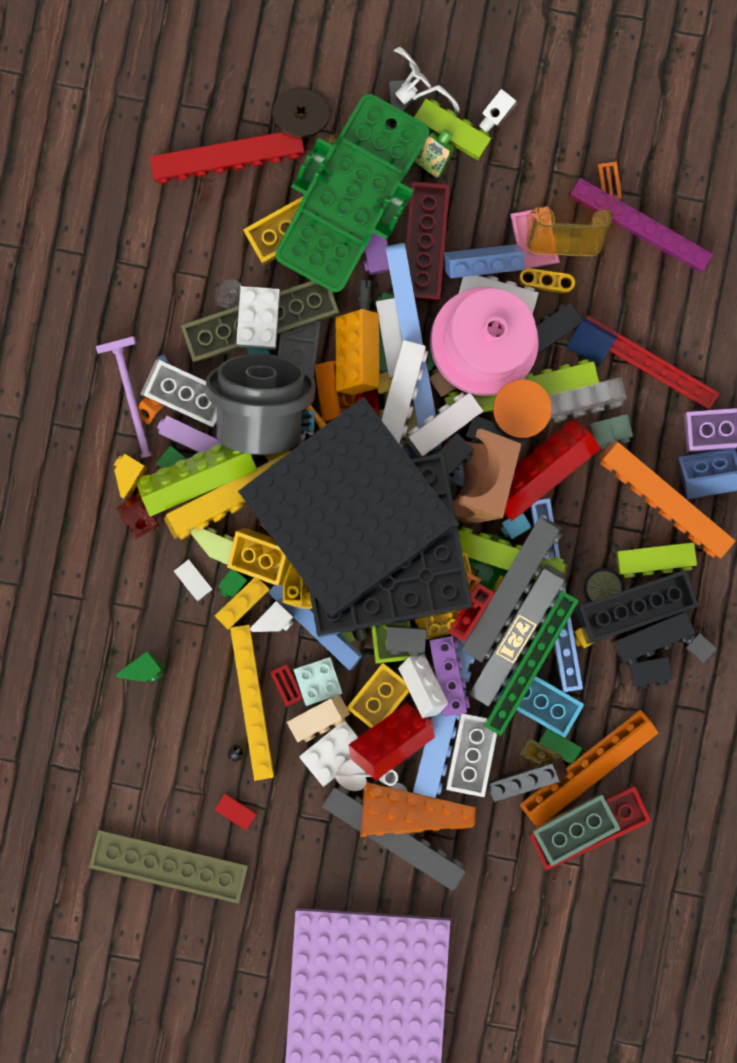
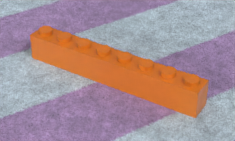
[520,710,658,827]

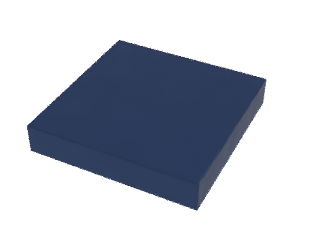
[566,317,617,366]

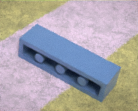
[444,244,525,278]

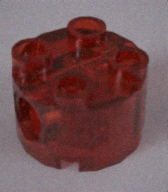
[117,493,159,539]

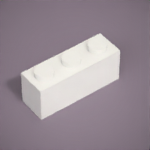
[398,654,449,718]

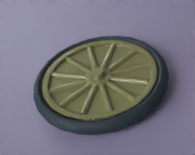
[584,568,624,602]

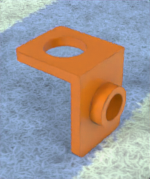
[138,397,165,425]

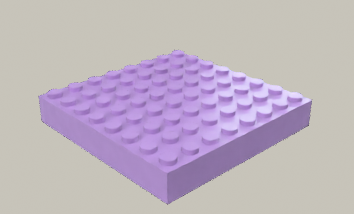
[285,908,450,1063]

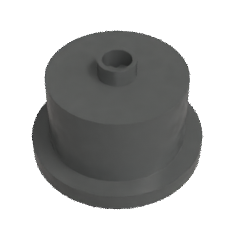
[206,354,315,454]

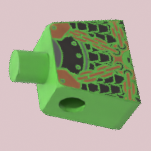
[415,129,455,178]

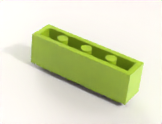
[414,99,491,161]
[616,542,697,578]

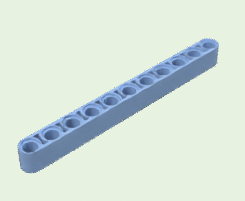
[385,243,442,452]

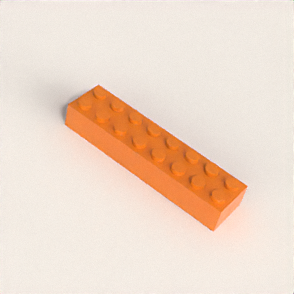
[599,440,735,559]

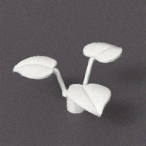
[393,46,459,114]
[335,759,408,792]

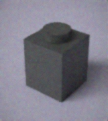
[685,633,716,663]

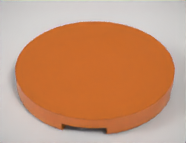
[493,379,552,438]

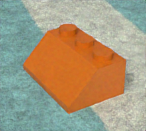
[314,361,357,422]

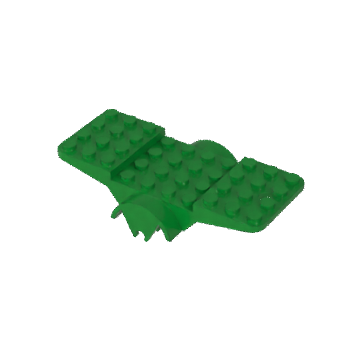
[275,94,429,293]

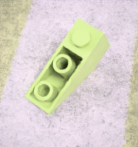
[191,527,234,565]

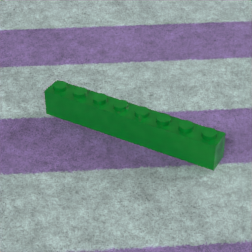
[483,591,579,736]

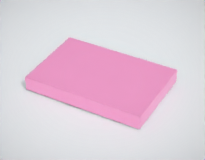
[510,207,560,271]

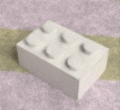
[236,286,280,349]
[299,721,358,787]

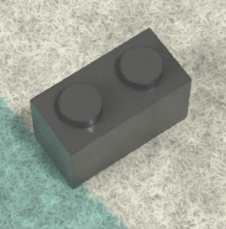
[386,625,426,656]

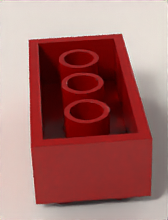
[348,702,435,781]

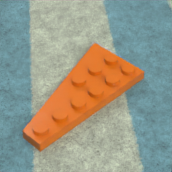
[360,783,476,837]

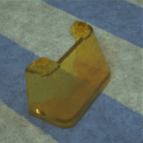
[526,207,612,256]

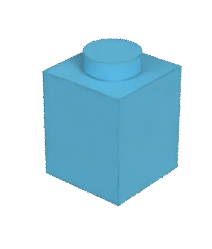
[500,513,531,539]

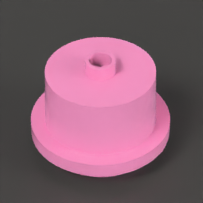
[430,287,538,396]

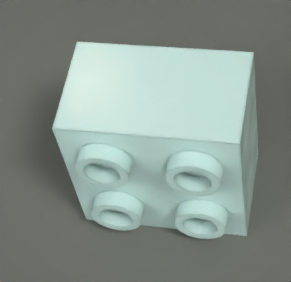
[294,657,343,706]

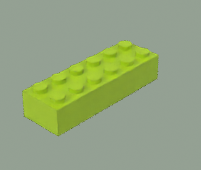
[136,444,257,517]

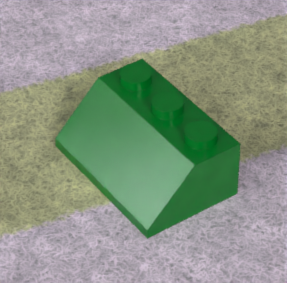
[116,651,165,682]

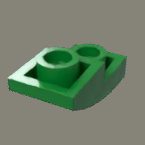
[538,728,583,764]

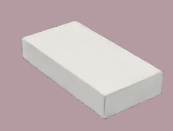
[174,559,213,601]

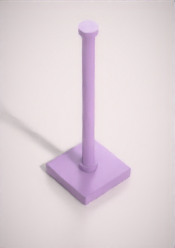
[96,336,152,458]

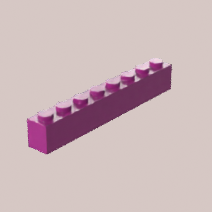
[569,178,713,273]

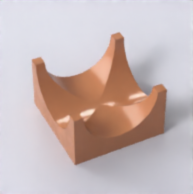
[444,429,521,525]

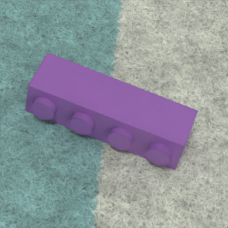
[363,233,390,275]

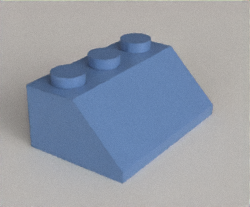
[678,449,737,499]

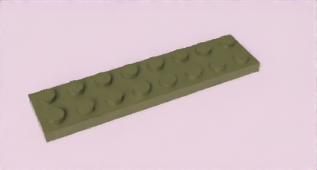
[89,830,248,904]

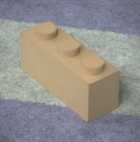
[287,694,350,743]

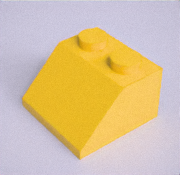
[114,454,147,500]

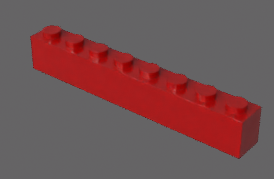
[150,132,305,184]

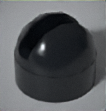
[228,745,245,762]

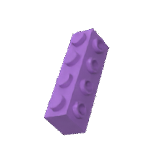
[429,636,470,717]

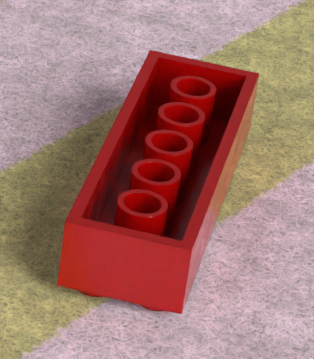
[504,418,601,521]
[529,785,651,871]

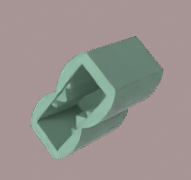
[590,414,633,449]

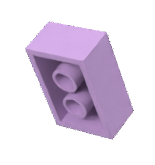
[684,408,737,452]

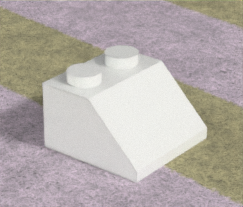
[250,601,294,632]

